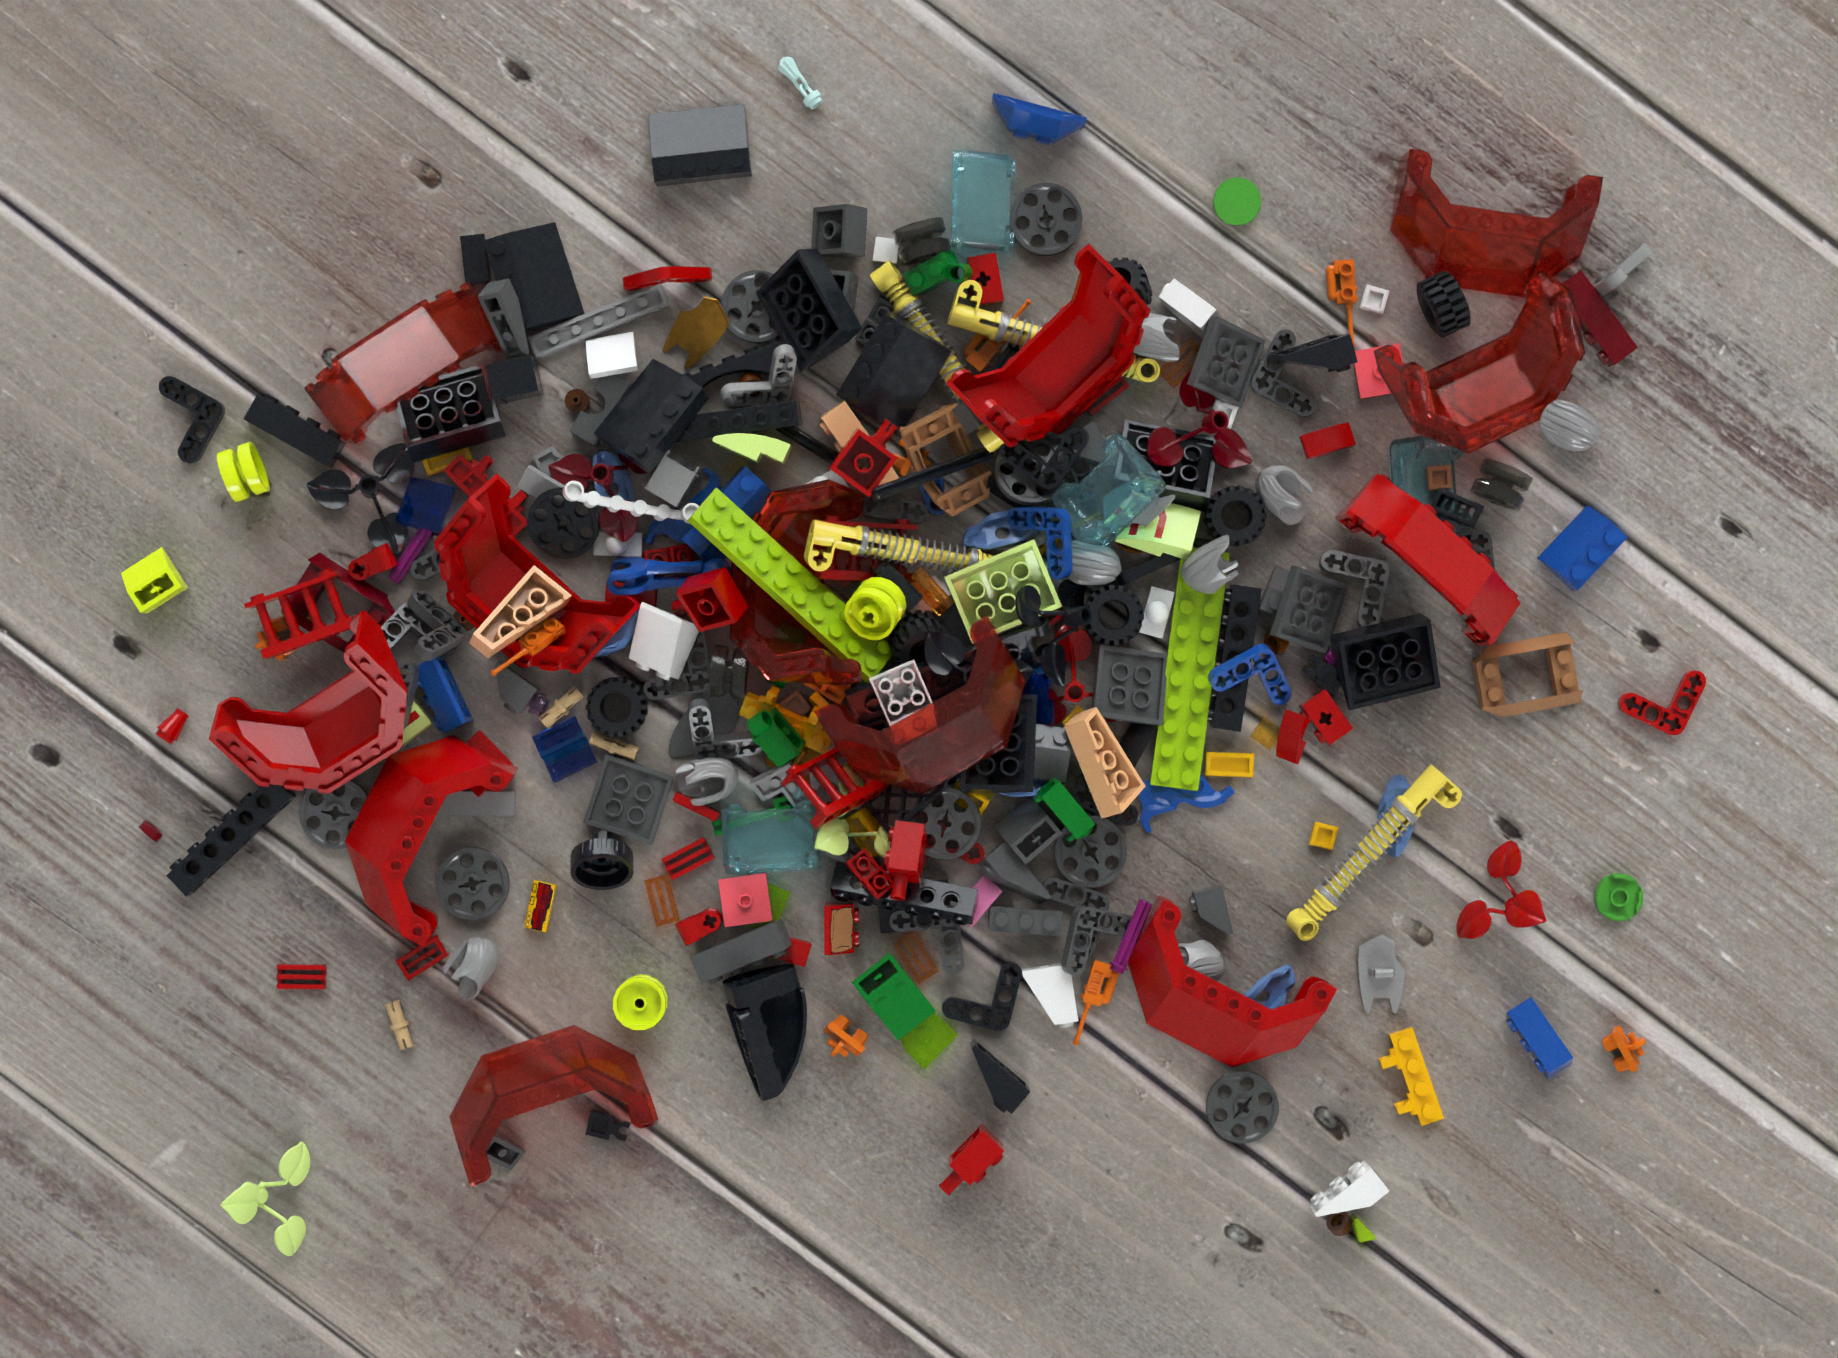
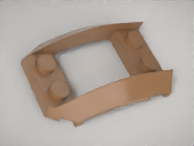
[899,403,992,516]
[1471,632,1584,717]

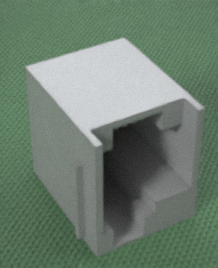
[645,449,703,509]

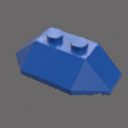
[992,93,1087,145]

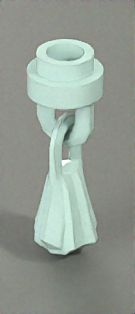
[778,57,823,110]

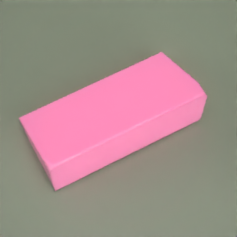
[968,875,1003,927]

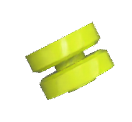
[217,442,270,502]
[844,577,907,640]
[613,974,668,1030]

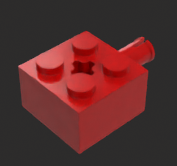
[828,418,898,497]
[671,567,749,632]
[884,820,927,901]
[939,1123,1004,1196]

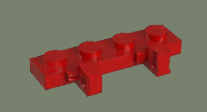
[443,454,529,537]

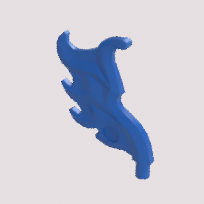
[643,467,722,545]
[1138,770,1235,833]

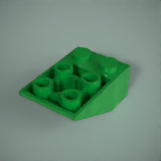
[852,952,936,1041]

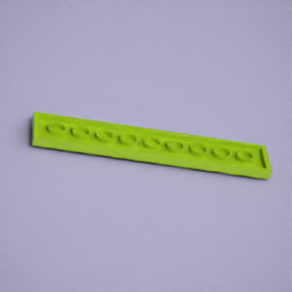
[687,487,892,683]
[1150,548,1230,791]

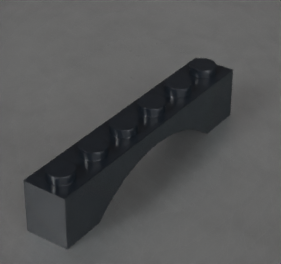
[683,337,796,388]

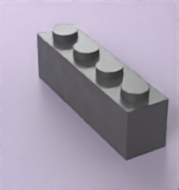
[690,918,793,984]

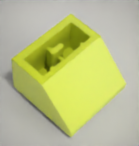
[121,547,188,614]

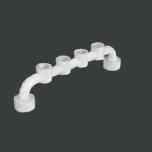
[563,481,699,524]

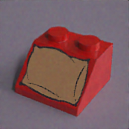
[824,902,859,955]

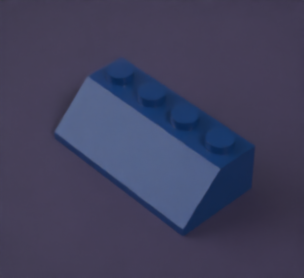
[679,466,778,562]

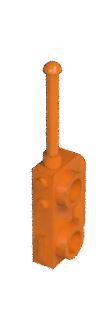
[1326,259,1358,347]
[963,299,1031,373]
[491,617,566,676]
[1073,959,1119,1045]

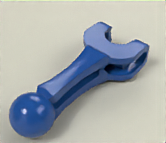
[607,556,732,595]

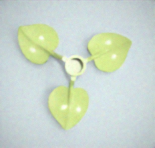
[814,762,892,859]
[220,1141,310,1256]

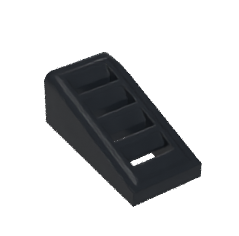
[1431,487,1484,529]

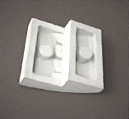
[586,332,638,379]

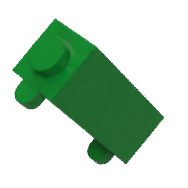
[1033,777,1095,842]

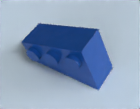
[1506,997,1573,1080]

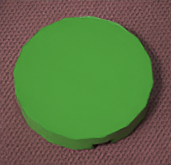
[1213,177,1261,226]
[1594,873,1643,921]

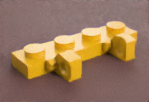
[739,685,836,754]
[1378,1027,1444,1126]

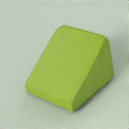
[1350,1214,1377,1243]

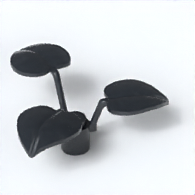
[307,443,414,555]
[1015,579,1092,686]
[924,633,1034,744]

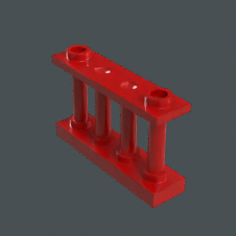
[815,515,917,583]
[244,568,353,659]
[781,737,891,829]

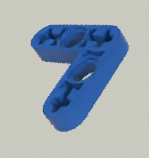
[1007,506,1072,580]
[1208,644,1292,705]

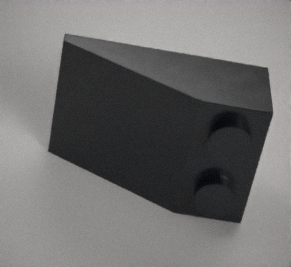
[1267,334,1358,372]
[971,1039,1030,1114]

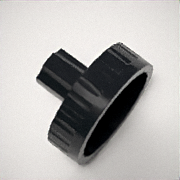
[570,831,634,890]

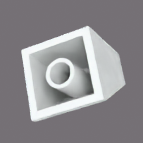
[629,602,699,681]

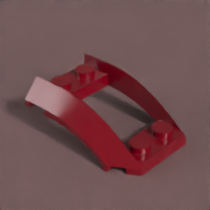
[281,552,395,653]

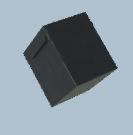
[486,355,544,404]

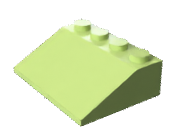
[944,539,1062,644]

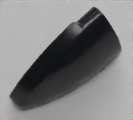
[722,964,807,1102]

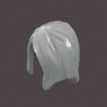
[1133,313,1180,362]
[1539,400,1600,451]
[1255,465,1313,526]
[1180,534,1238,594]
[1059,540,1121,587]
[675,757,739,806]
[442,937,499,1002]
[1178,940,1224,981]

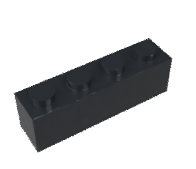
[243,393,346,468]

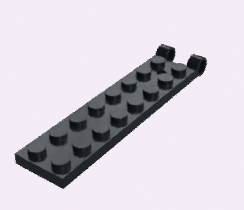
[844,615,1050,732]

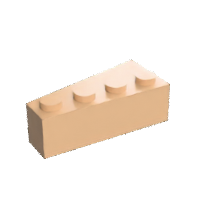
[820,400,899,495]
[469,565,572,658]
[1064,707,1146,819]

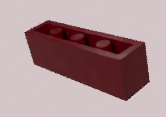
[1553,270,1638,367]

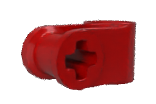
[348,542,398,581]
[675,908,723,946]

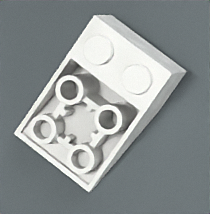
[869,659,938,745]
[1308,1161,1389,1217]

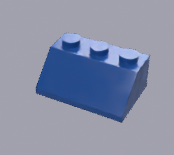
[1537,506,1628,591]
[417,656,474,733]

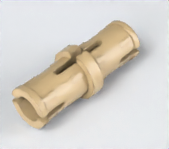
[538,685,584,729]
[589,730,639,761]
[385,1000,414,1050]

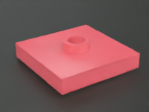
[1353,343,1408,399]
[718,872,773,927]

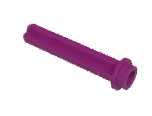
[388,513,441,584]
[1110,899,1152,974]

